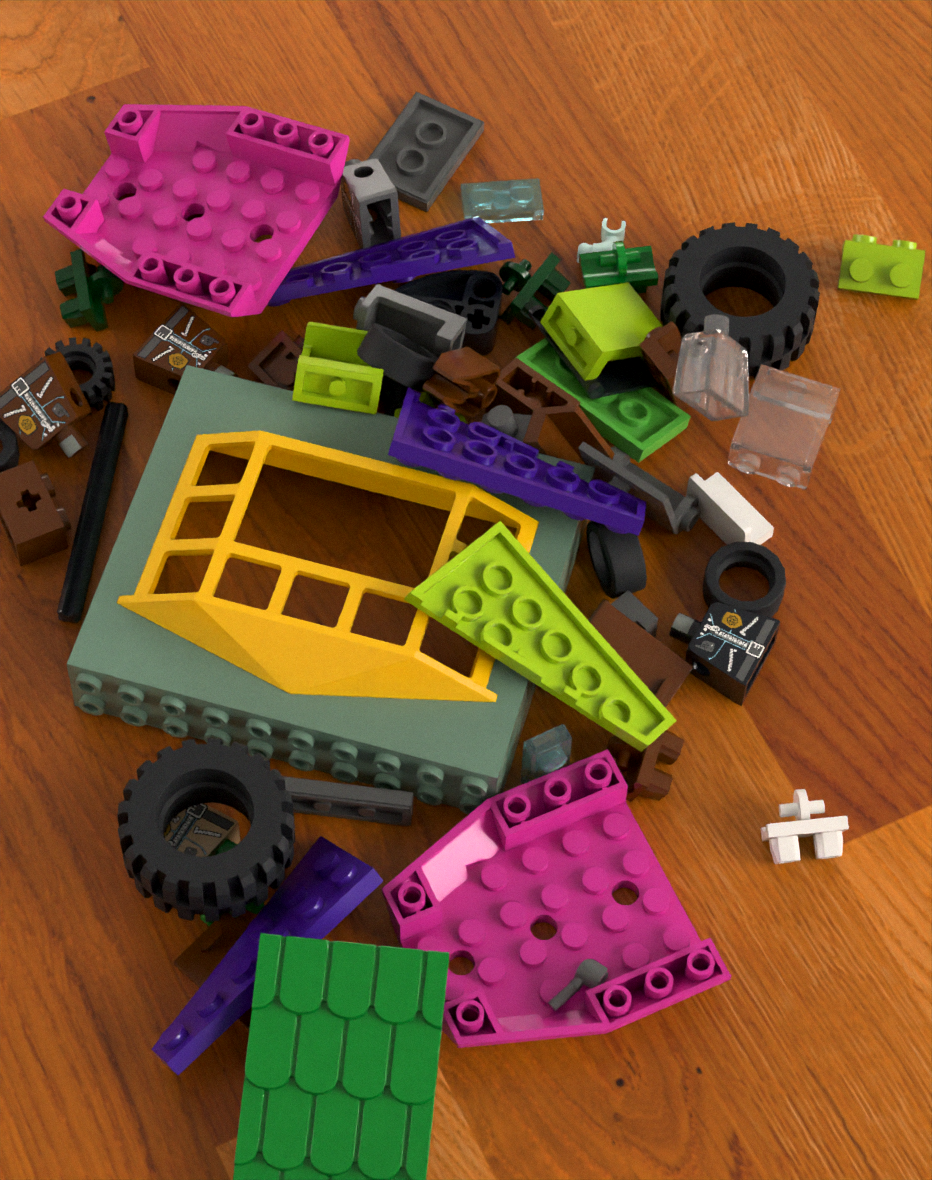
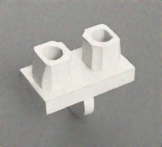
[760,789,849,864]

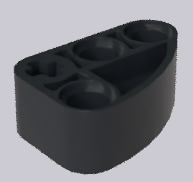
[394,270,502,356]

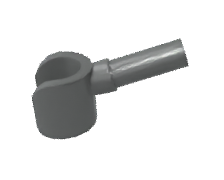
[548,959,608,1011]

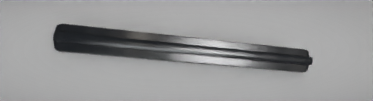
[57,402,128,623]

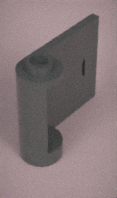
[578,442,701,535]

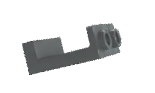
[353,284,467,405]

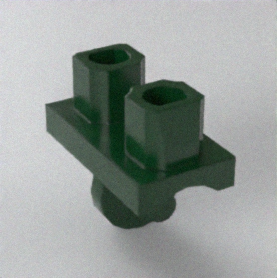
[55,249,124,332]
[499,252,571,330]

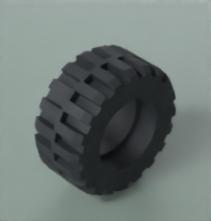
[660,222,820,381]
[117,738,296,922]

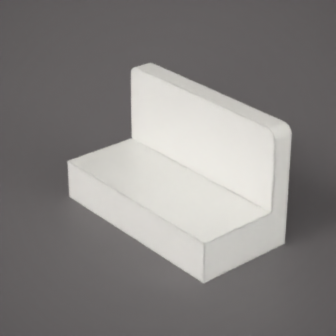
[686,472,774,545]

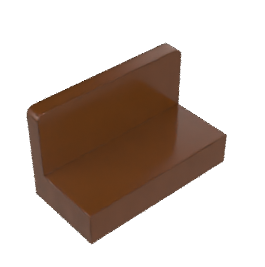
[523,405,615,465]

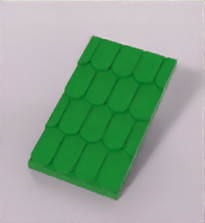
[233,933,450,1180]

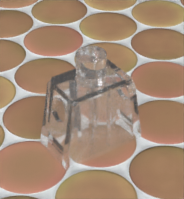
[673,314,749,421]

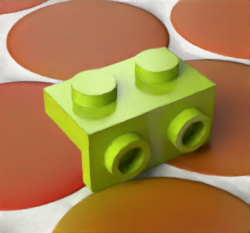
[837,234,925,300]

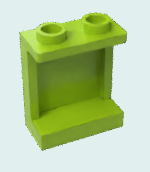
[540,282,663,381]
[292,322,384,415]

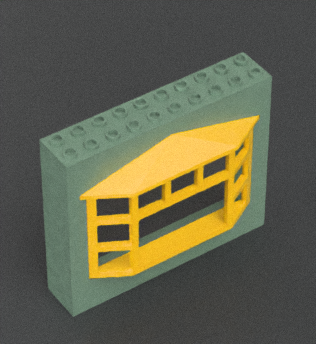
[67,365,595,815]

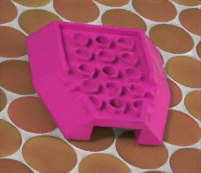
[43,104,350,317]
[382,749,732,1048]

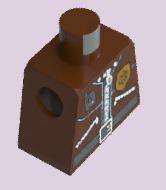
[133,303,238,395]
[0,351,91,459]

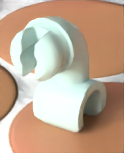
[577,218,626,263]

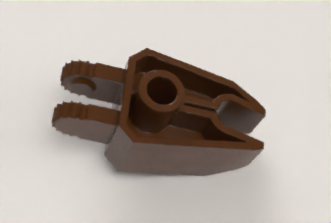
[422,347,501,418]

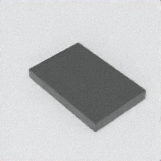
[367,91,484,212]

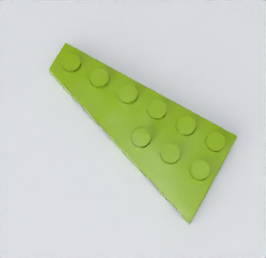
[404,521,677,752]

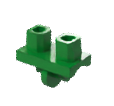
[579,241,659,294]

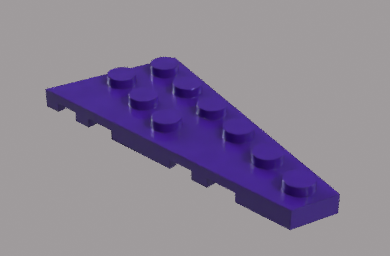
[267,216,515,307]
[388,387,646,536]
[151,836,384,1075]

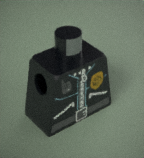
[669,602,780,706]

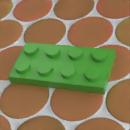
[515,338,691,463]

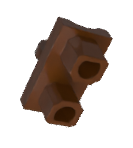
[607,730,684,802]

